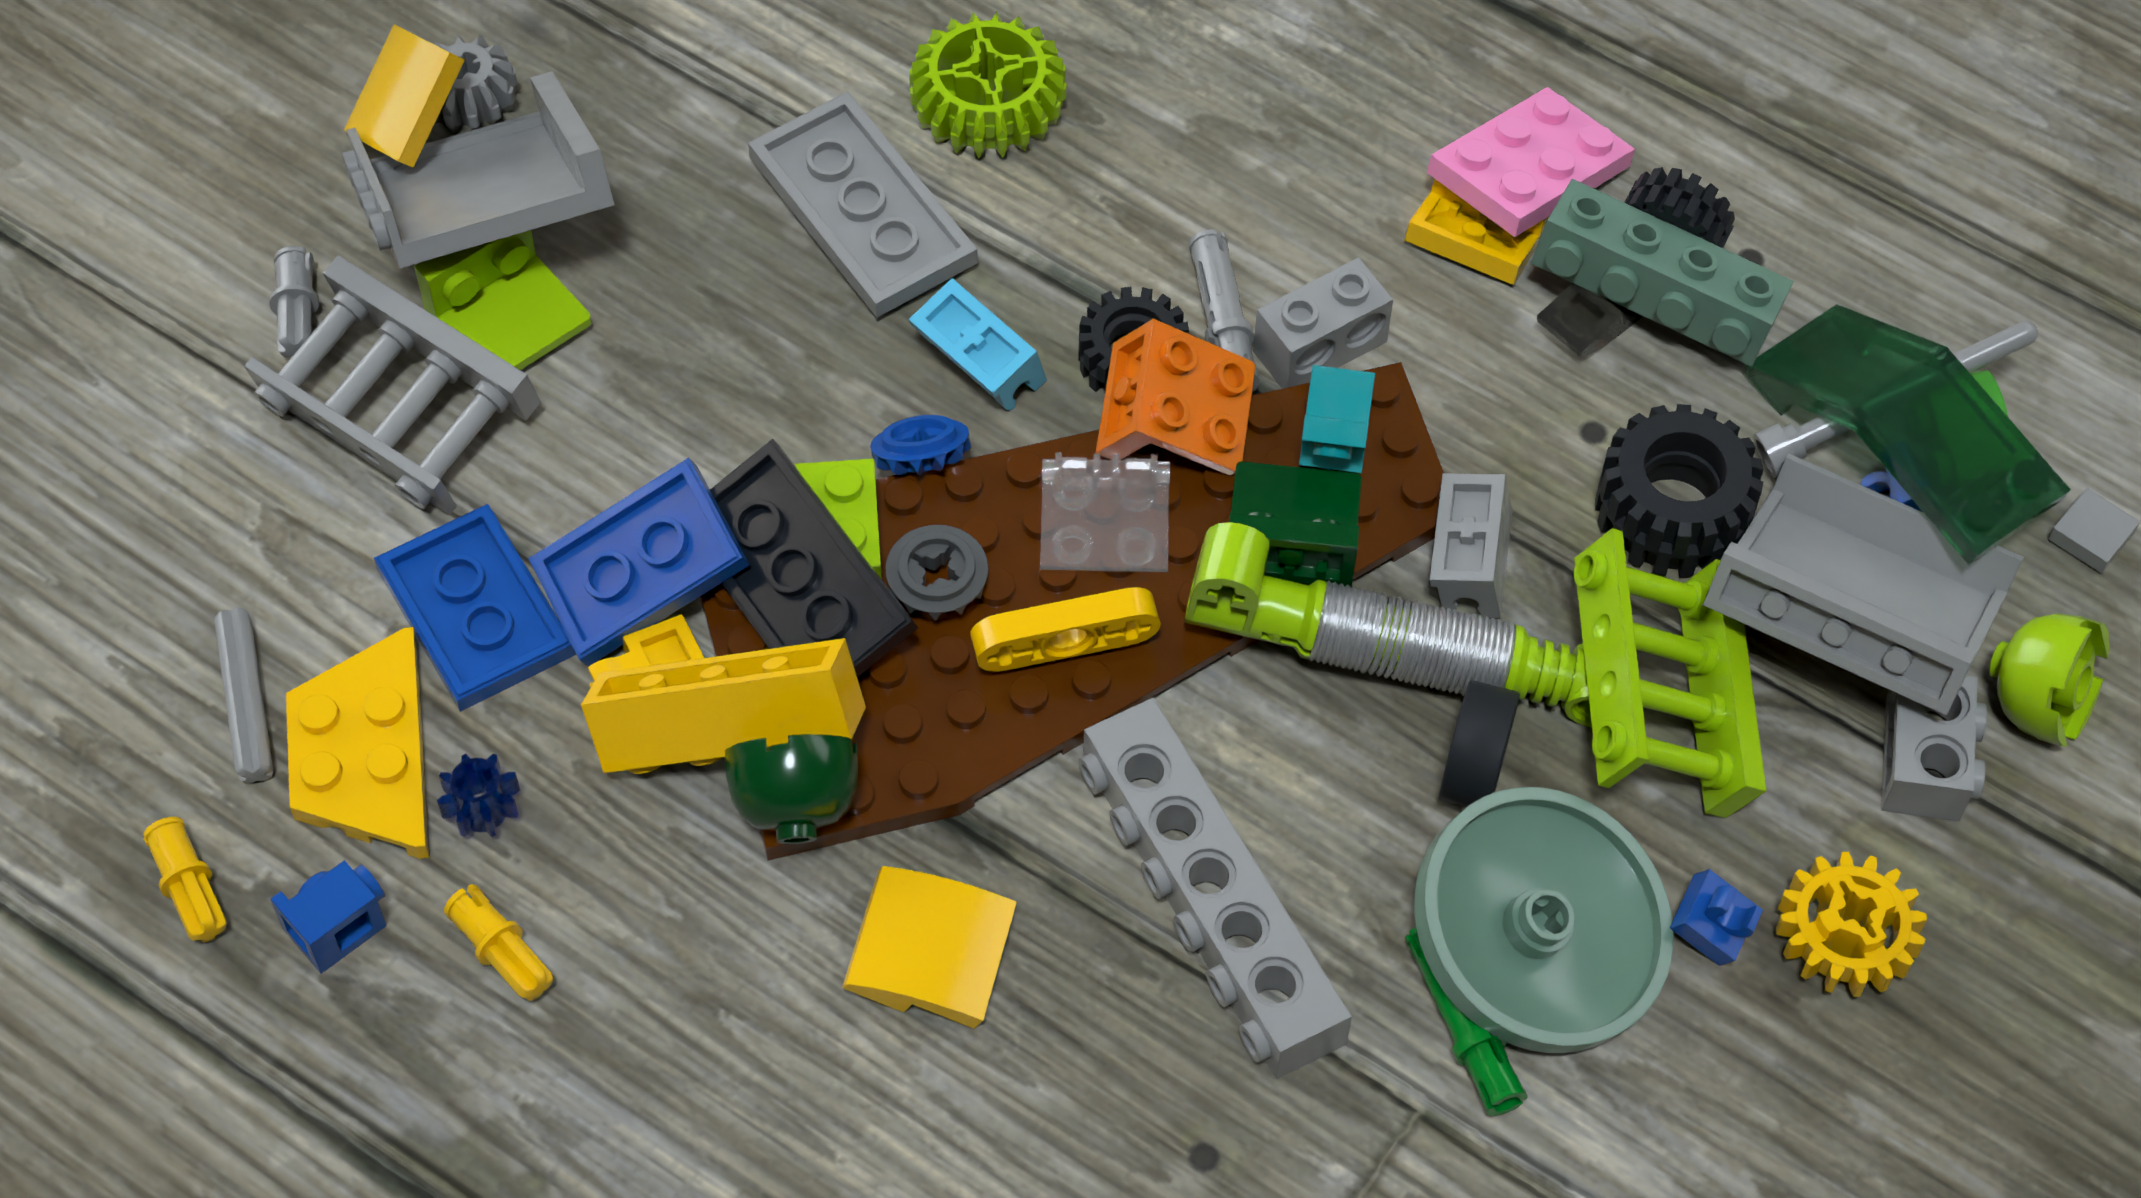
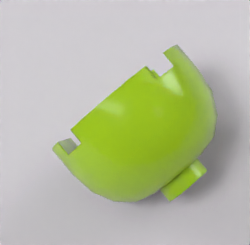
[1990,613,2110,747]

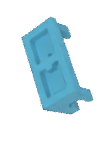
[908,278,1047,410]

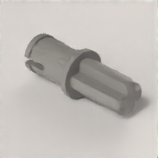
[269,246,319,358]

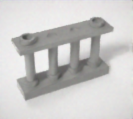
[244,255,541,515]

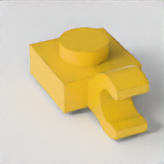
[588,614,704,688]

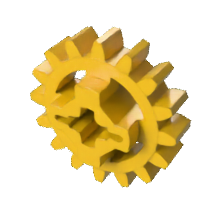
[1776,852,1927,997]

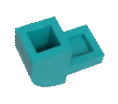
[1299,365,1375,473]

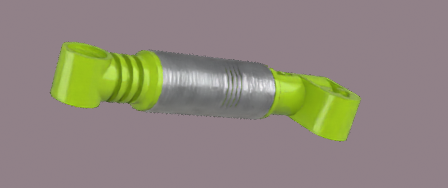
[1184,522,1592,728]

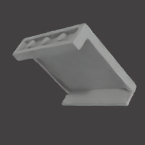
[342,71,615,269]
[1703,453,2024,716]

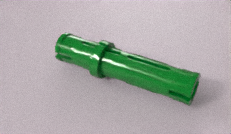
[1405,927,1528,1116]

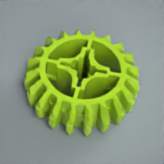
[909,11,1067,158]

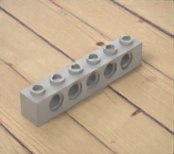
[1078,698,1352,1080]

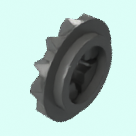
[885,525,988,621]

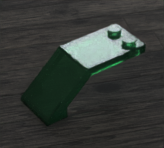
[1742,304,2071,565]

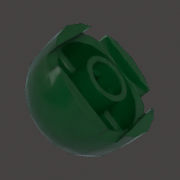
[725,734,858,844]

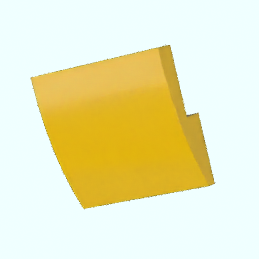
[344,24,465,168]
[1404,178,1549,285]
[842,866,1017,1029]

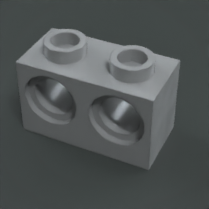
[1253,257,1393,389]
[1881,676,1987,822]

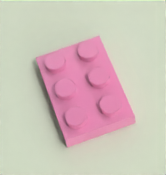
[1427,87,1635,237]

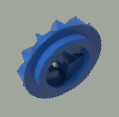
[870,415,971,476]

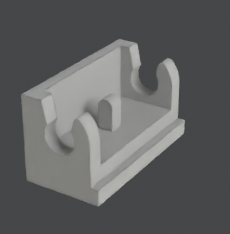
[1430,473,1513,619]

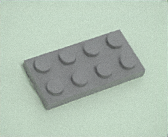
[748,91,978,318]

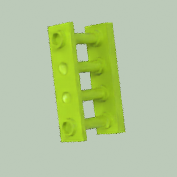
[1574,528,1767,818]

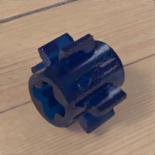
[437,754,520,837]

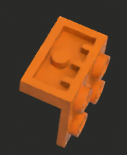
[1096,319,1255,476]

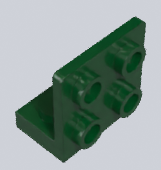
[1229,461,1362,588]

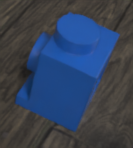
[270,860,386,974]

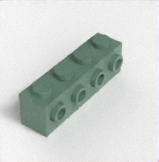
[1530,179,1794,367]

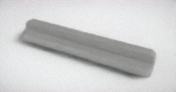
[214,607,274,784]

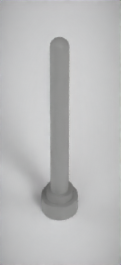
[1753,321,2038,478]

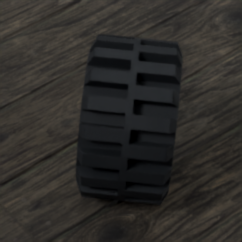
[1595,404,1764,577]

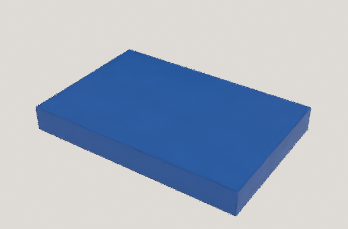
[528,457,750,666]
[374,504,575,712]

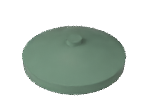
[1414,787,1673,1053]

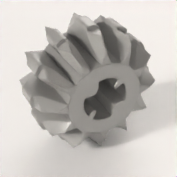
[435,34,518,134]

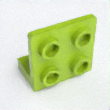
[414,230,592,370]

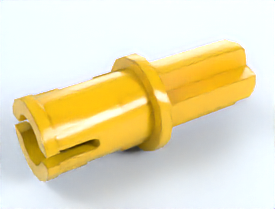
[143,817,227,943]
[444,884,553,1001]

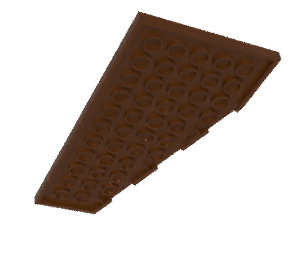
[700,362,1444,861]

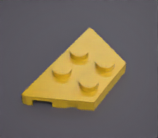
[286,627,429,859]

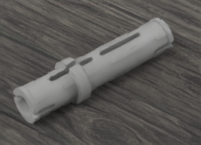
[1189,229,1260,392]

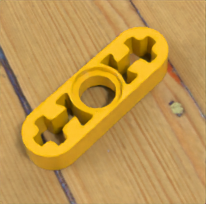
[970,587,1161,672]

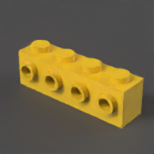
[581,638,866,774]

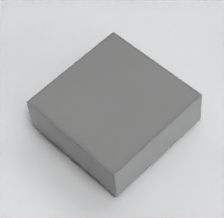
[2048,488,2140,574]

